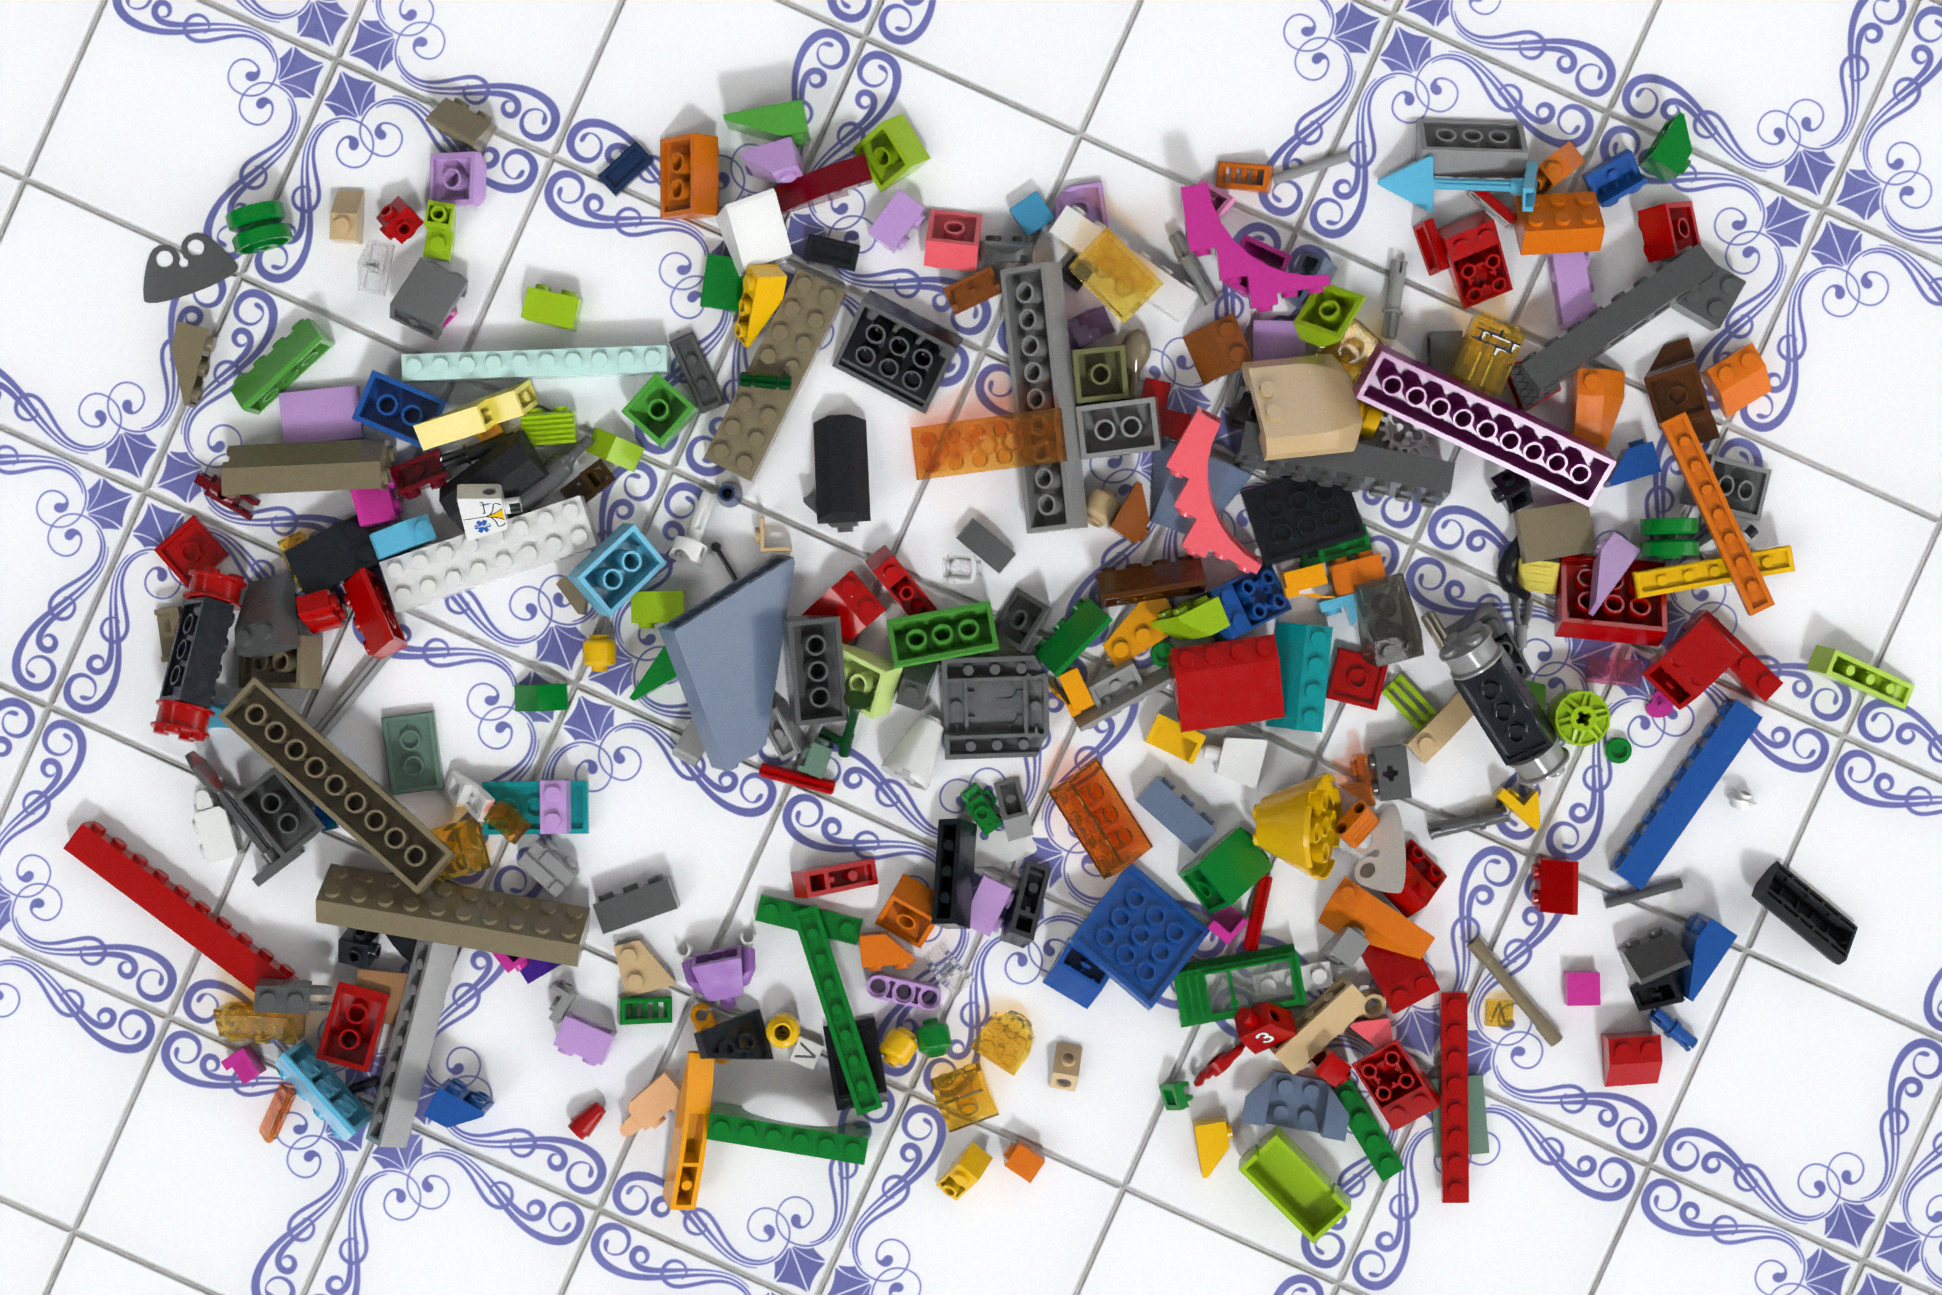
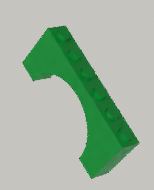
[706,1101,871,1165]

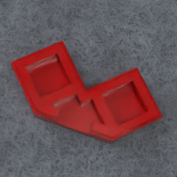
[1141,377,1191,439]

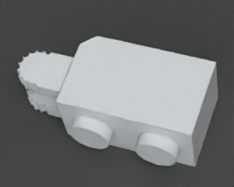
[192,788,245,864]

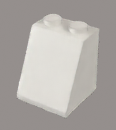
[715,188,792,277]

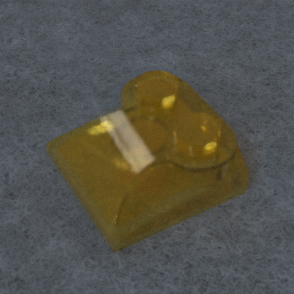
[1312,318,1383,386]

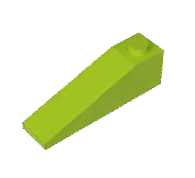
[1806,645,1915,710]

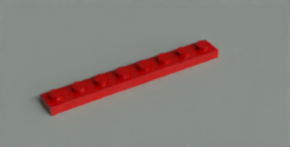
[1439,991,1469,1203]

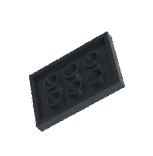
[1240,477,1366,568]

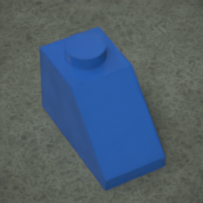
[1604,438,1662,488]

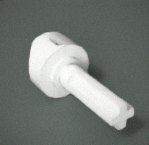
[669,491,716,567]

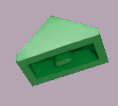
[514,683,568,712]

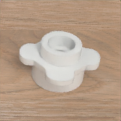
[1728,789,1757,811]

